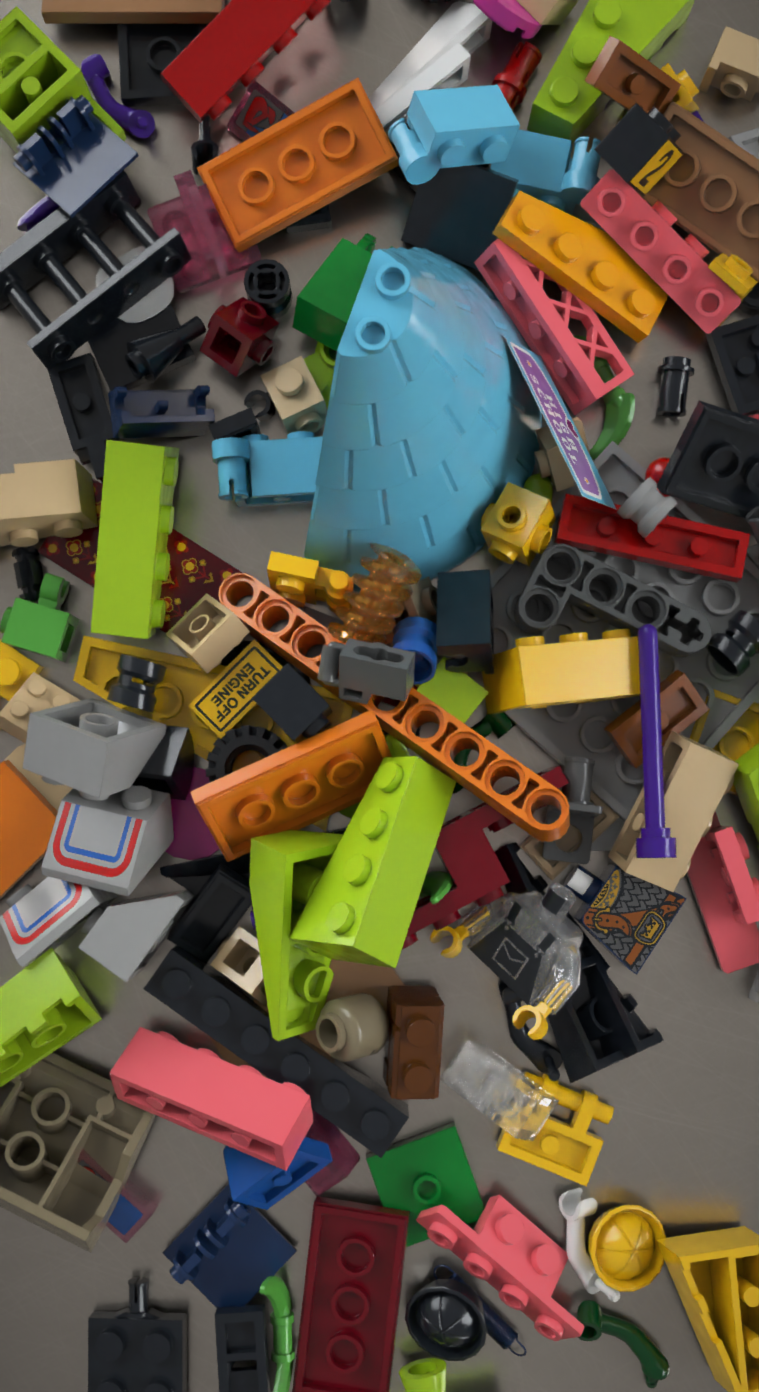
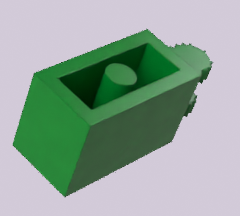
[292,233,393,351]

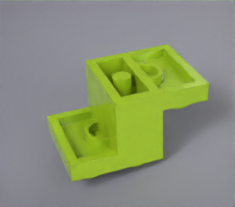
[0,6,127,153]

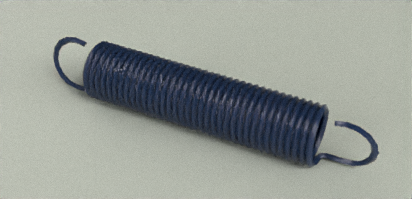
[433,1264,527,1356]

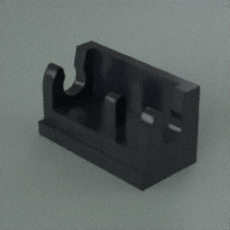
[436,569,494,674]

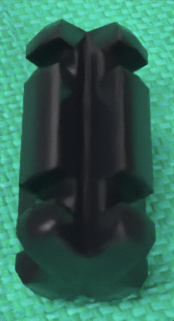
[12,546,44,603]

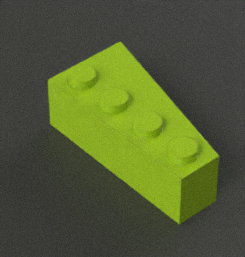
[527,0,695,143]
[91,440,180,639]
[289,756,456,968]
[0,947,102,1087]

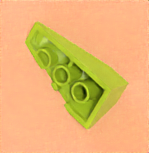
[249,830,343,1041]

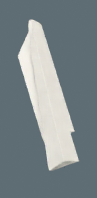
[369,1,492,137]

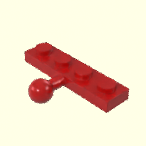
[554,457,750,583]

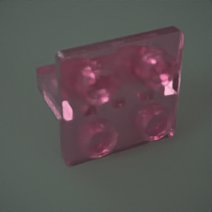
[147,170,262,293]

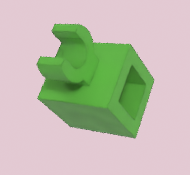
[0,573,80,663]

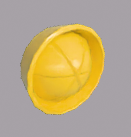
[588,1205,666,1292]

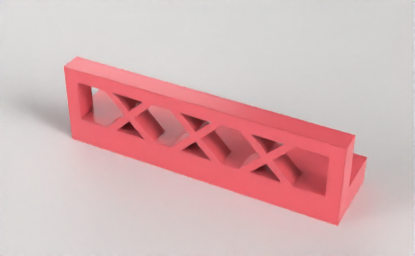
[474,239,635,416]

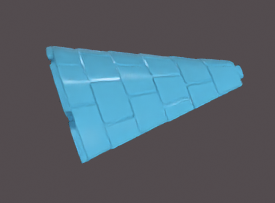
[304,247,542,594]

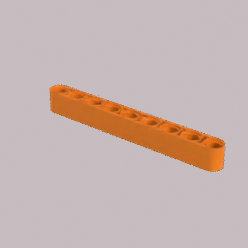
[218,573,570,842]

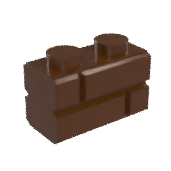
[383,985,445,1100]

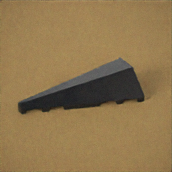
[495,842,664,1084]

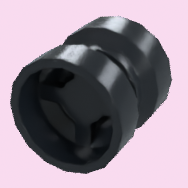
[244,259,293,319]
[705,610,759,677]
[107,654,167,713]

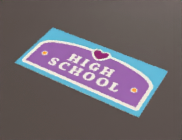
[504,335,617,510]

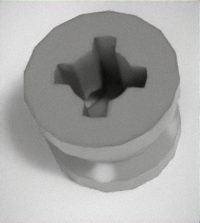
[616,477,678,538]

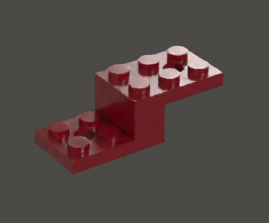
[402,766,569,950]

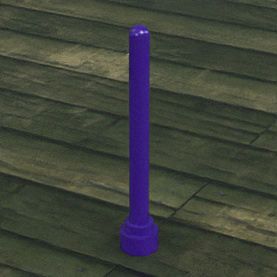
[636,624,677,858]

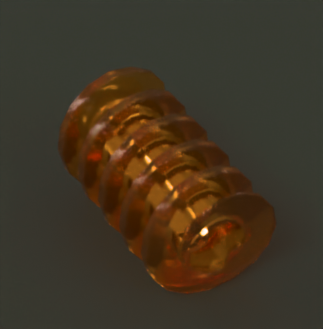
[326,543,422,645]

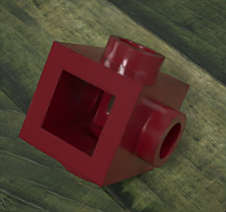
[199,297,280,377]

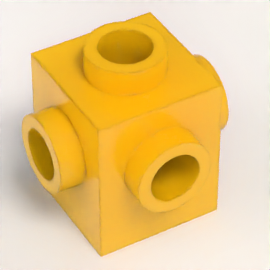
[481,482,556,566]

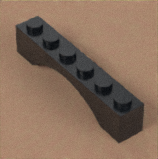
[144,945,409,1158]

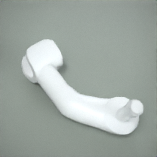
[559,1187,620,1302]

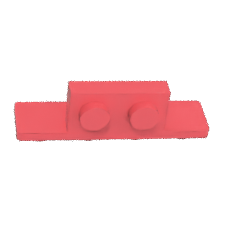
[580,169,741,334]
[687,811,759,974]
[416,1194,585,1341]

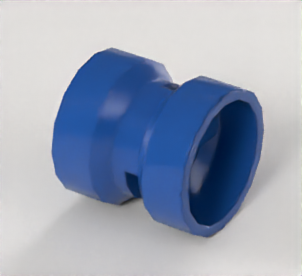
[392,616,438,685]

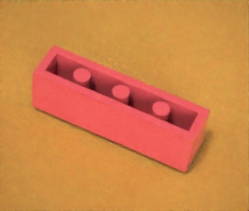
[109,1027,314,1171]

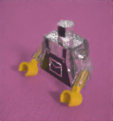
[430,883,584,1040]

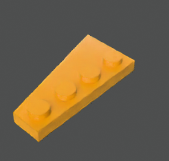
[492,191,669,343]

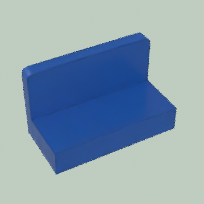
[223,1137,333,1210]

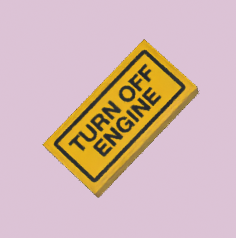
[188,639,283,739]

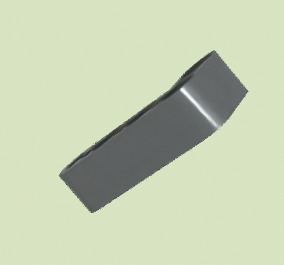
[514,544,712,658]

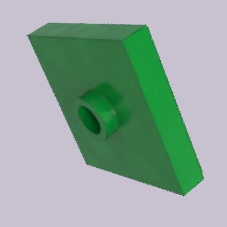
[366,1122,485,1247]

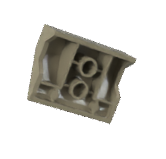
[0,1053,156,1253]

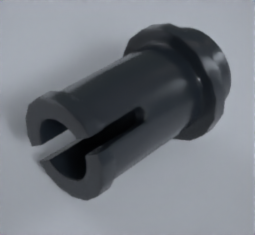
[656,356,695,417]

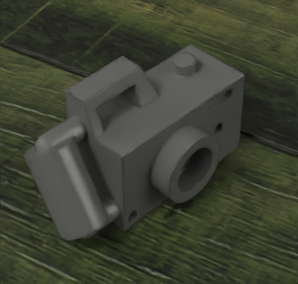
[317,638,415,704]

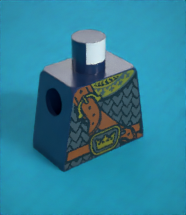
[563,864,686,975]

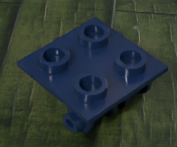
[12,95,139,218]
[162,1183,297,1308]

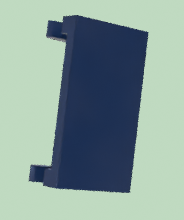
[108,385,215,439]

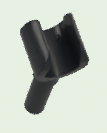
[191,116,219,175]
[244,390,276,421]

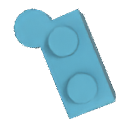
[388,85,520,185]
[490,129,601,215]
[212,431,323,507]

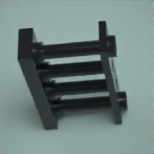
[0,170,192,371]

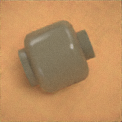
[316,993,389,1062]

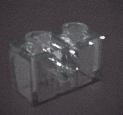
[440,1038,559,1141]

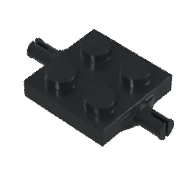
[88,1277,187,1392]

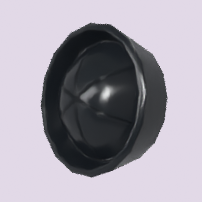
[405,1279,487,1361]

